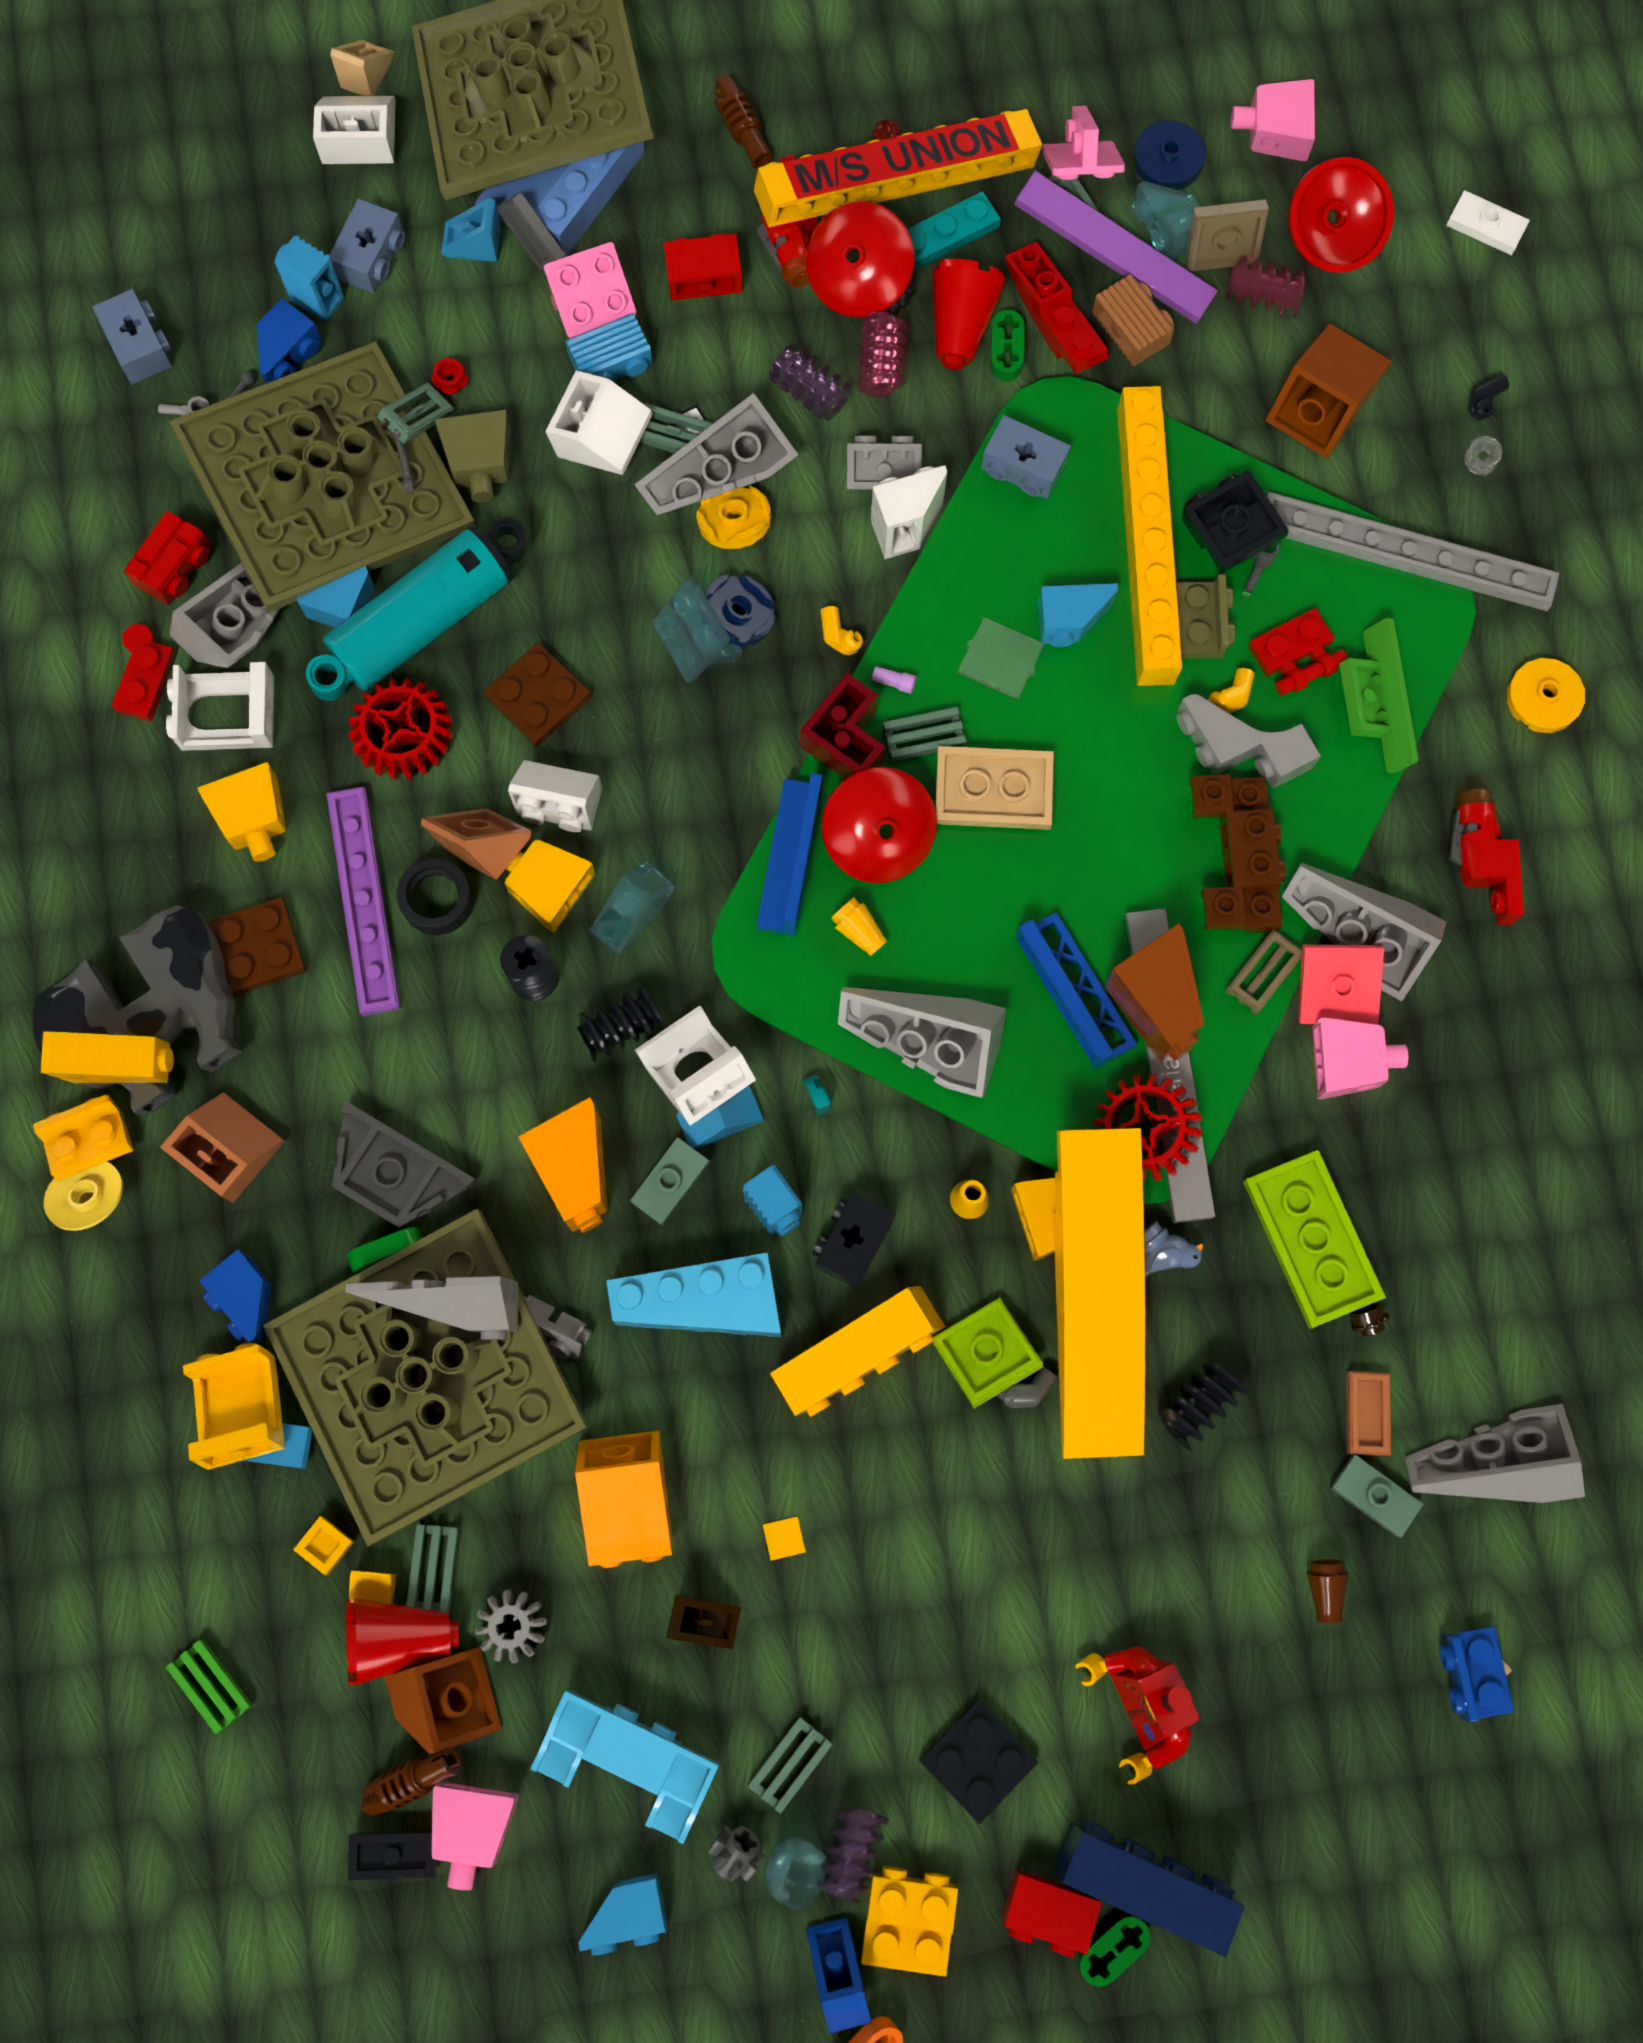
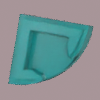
[802,1075,831,1116]

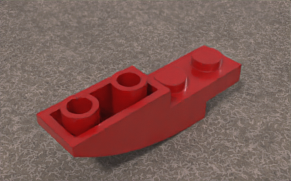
[1005,241,1108,374]

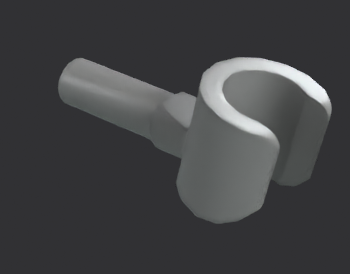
[158,396,209,416]

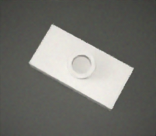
[1446,190,1530,256]

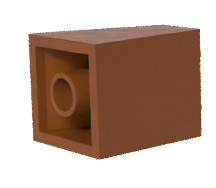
[1265,323,1392,459]
[1105,923,1205,1063]

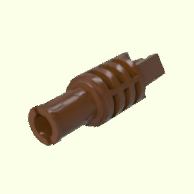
[714,74,773,169]
[361,1747,462,1816]

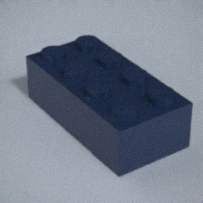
[1053,1819,1245,1957]

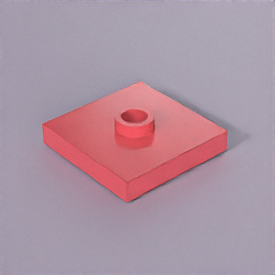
[1297,944,1384,1025]

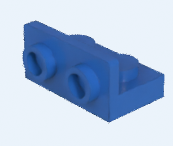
[1439,1626,1514,1723]

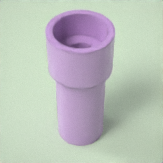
[872,666,917,694]

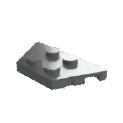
[332,1100,477,1230]

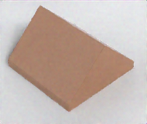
[421,808,531,880]

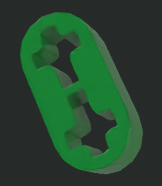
[990,309,1025,382]
[347,1227,422,1275]
[1077,1913,1151,1987]

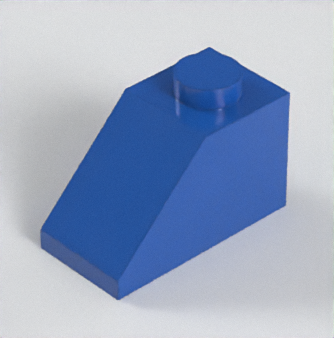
[806,1917,871,2034]

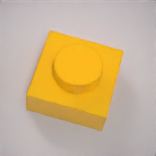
[293,1516,355,1576]

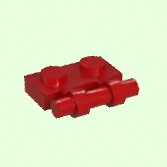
[1248,608,1348,696]

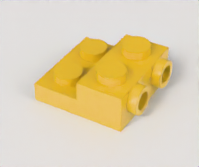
[861,1866,958,1977]

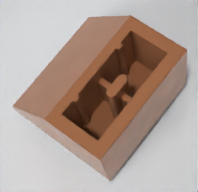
[160,1092,285,1203]

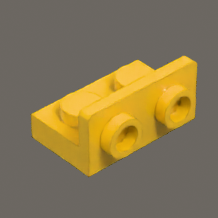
[33,1095,133,1181]

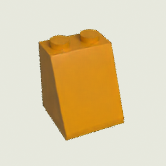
[518,1097,608,1233]
[575,1430,672,1568]

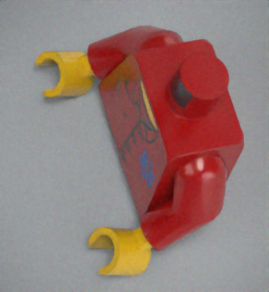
[1075,1646,1199,1785]

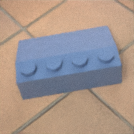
[475,141,645,258]

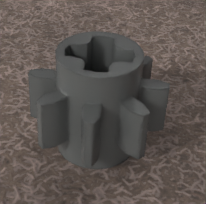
[708,1825,765,1882]

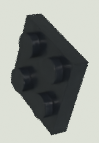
[919,1699,1039,1825]

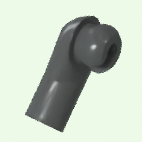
[998,1367,1058,1409]

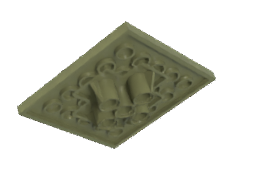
[411,0,654,200]
[169,341,475,613]
[263,1209,589,1547]

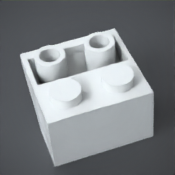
[313,96,396,164]
[545,370,653,475]
[871,465,947,559]
[508,760,602,832]

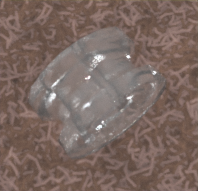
[1464,436,1502,475]

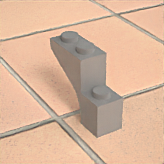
[1176,694,1321,789]

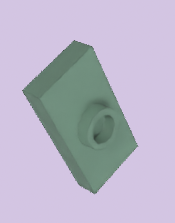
[630,1137,711,1225]
[1330,1455,1424,1538]

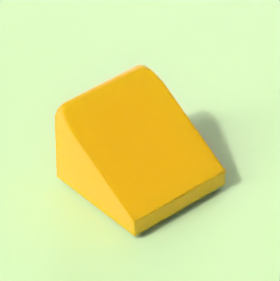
[349,1570,397,1604]

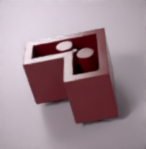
[800,673,885,779]

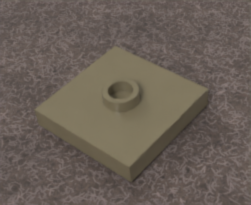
[1184,199,1269,272]

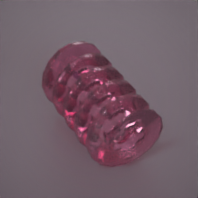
[1224,255,1305,318]
[858,311,908,398]

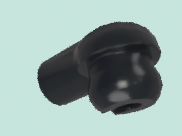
[1468,373,1509,421]

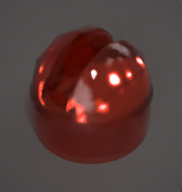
[872,119,901,140]

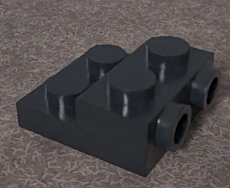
[1182,470,1289,574]

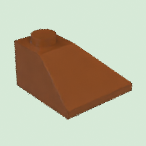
[385,1647,502,1754]

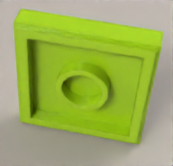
[932,1297,1043,1409]

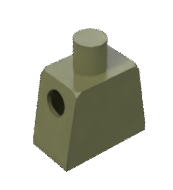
[435,410,511,503]

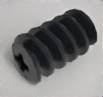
[500,935,559,1002]
[577,985,665,1062]
[1157,1361,1249,1451]

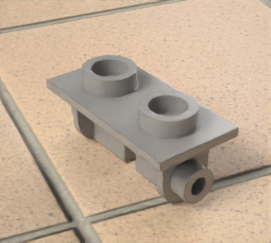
[524,1295,593,1362]

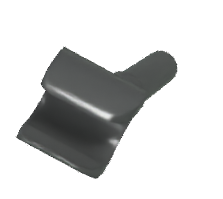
[1244,544,1280,593]

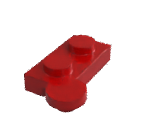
[111,624,177,722]

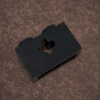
[812,1192,896,1290]

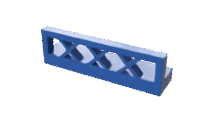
[757,773,822,936]
[1015,912,1137,1070]

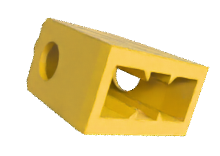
[198,762,286,862]
[505,840,596,933]
[1011,1178,1056,1261]

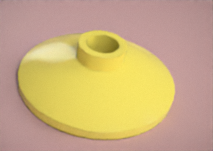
[44,1162,123,1231]

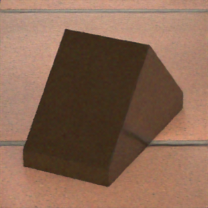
[666,1594,741,1649]

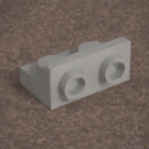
[846,436,922,489]

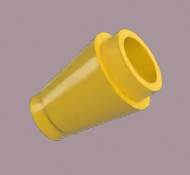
[831,898,887,956]
[950,1180,990,1219]

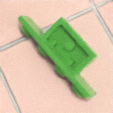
[1339,618,1418,773]

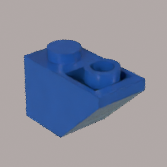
[257,298,322,384]
[199,1249,272,1345]

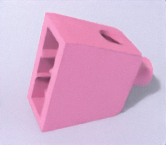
[1230,79,1315,161]
[1312,1018,1408,1099]
[432,1781,519,1890]

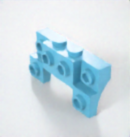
[531,1689,720,1844]

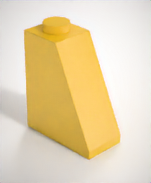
[41,1032,174,1083]

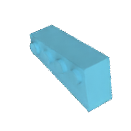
[606,1253,782,1338]

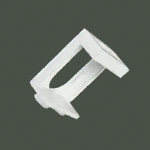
[166,662,274,751]
[635,1006,756,1126]

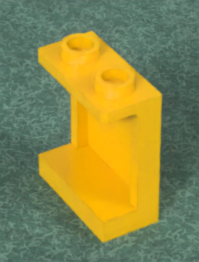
[183,1343,285,1470]

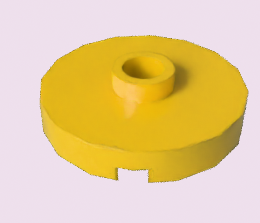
[696,486,771,549]
[1507,658,1585,733]

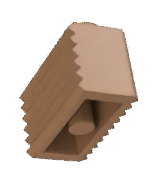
[1092,274,1174,366]

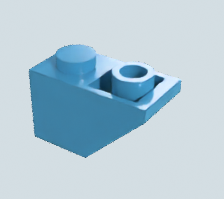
[578,1872,668,1956]

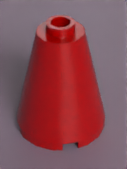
[932,259,1005,370]
[346,1598,459,1685]

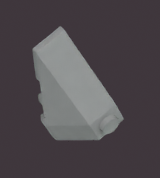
[170,563,281,668]
[1405,1404,1585,1503]

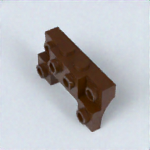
[1189,774,1286,933]

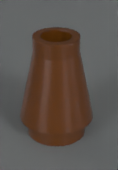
[1306,1559,1348,1623]

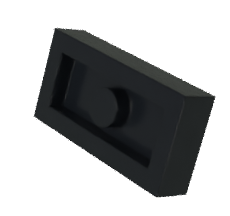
[348,1830,437,1880]

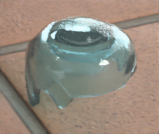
[765,1837,826,1911]

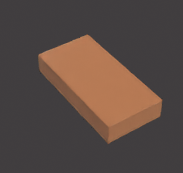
[1346,1371,1391,1456]

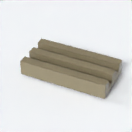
[1225,929,1302,1015]

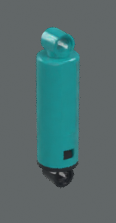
[306,517,527,701]

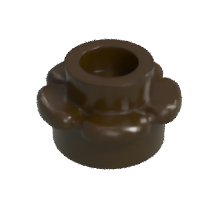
[1350,1303,1390,1336]

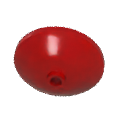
[1288,157,1394,273]
[806,201,915,318]
[821,766,937,883]

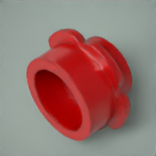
[432,358,468,395]

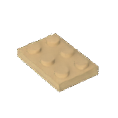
[935,746,1054,830]

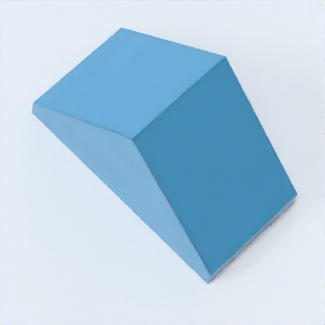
[441,197,502,262]
[297,566,375,627]
[676,1085,764,1149]

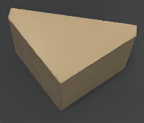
[330,40,395,96]

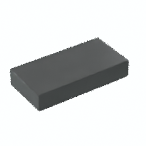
[496,192,565,270]

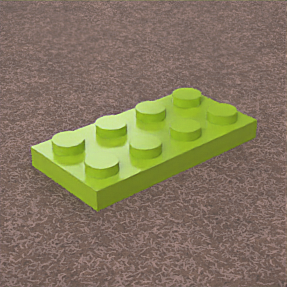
[1243,1150,1386,1329]

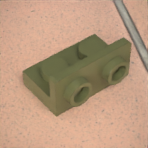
[1176,574,1235,659]

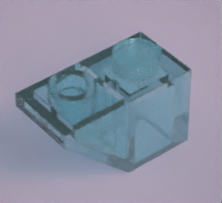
[1132,181,1201,260]
[589,862,676,955]

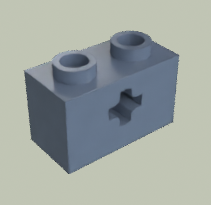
[329,199,405,294]
[92,289,172,385]
[981,415,1071,500]

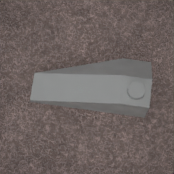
[634,393,798,516]
[1282,863,1446,1001]
[838,987,1006,1098]
[345,1276,518,1340]

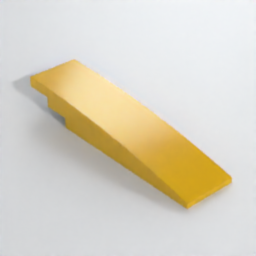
[1053,1128,1145,1459]

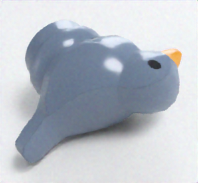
[1144,1221,1203,1278]

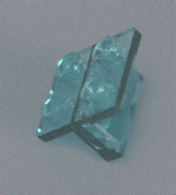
[652,578,743,683]

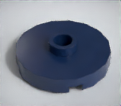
[1134,120,1206,190]
[701,574,775,646]

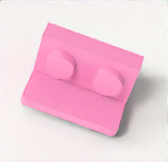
[1042,106,1125,180]
[543,242,636,338]

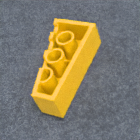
[770,1286,946,1418]

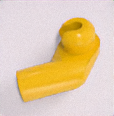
[820,606,863,655]
[1208,668,1255,714]

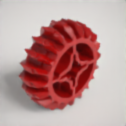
[348,677,453,781]
[1093,1073,1203,1182]

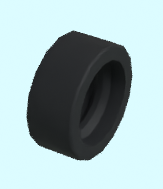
[396,857,474,936]

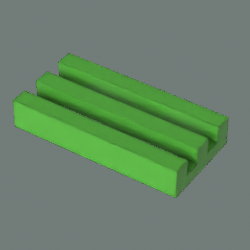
[166,1639,253,1734]

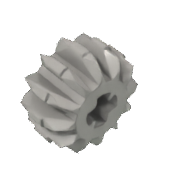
[475,1590,547,1663]

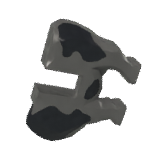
[33,905,243,1117]

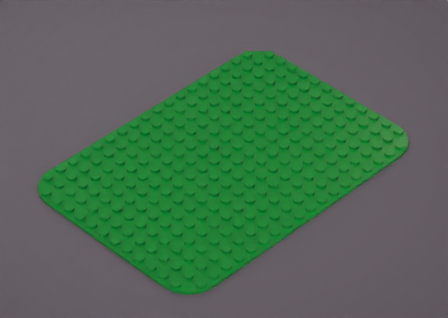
[711,376,1476,1205]

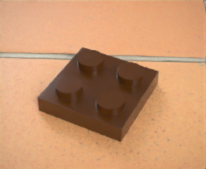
[483,642,591,748]
[208,897,307,996]

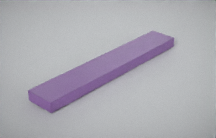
[1014,171,1218,324]
[326,787,401,1016]

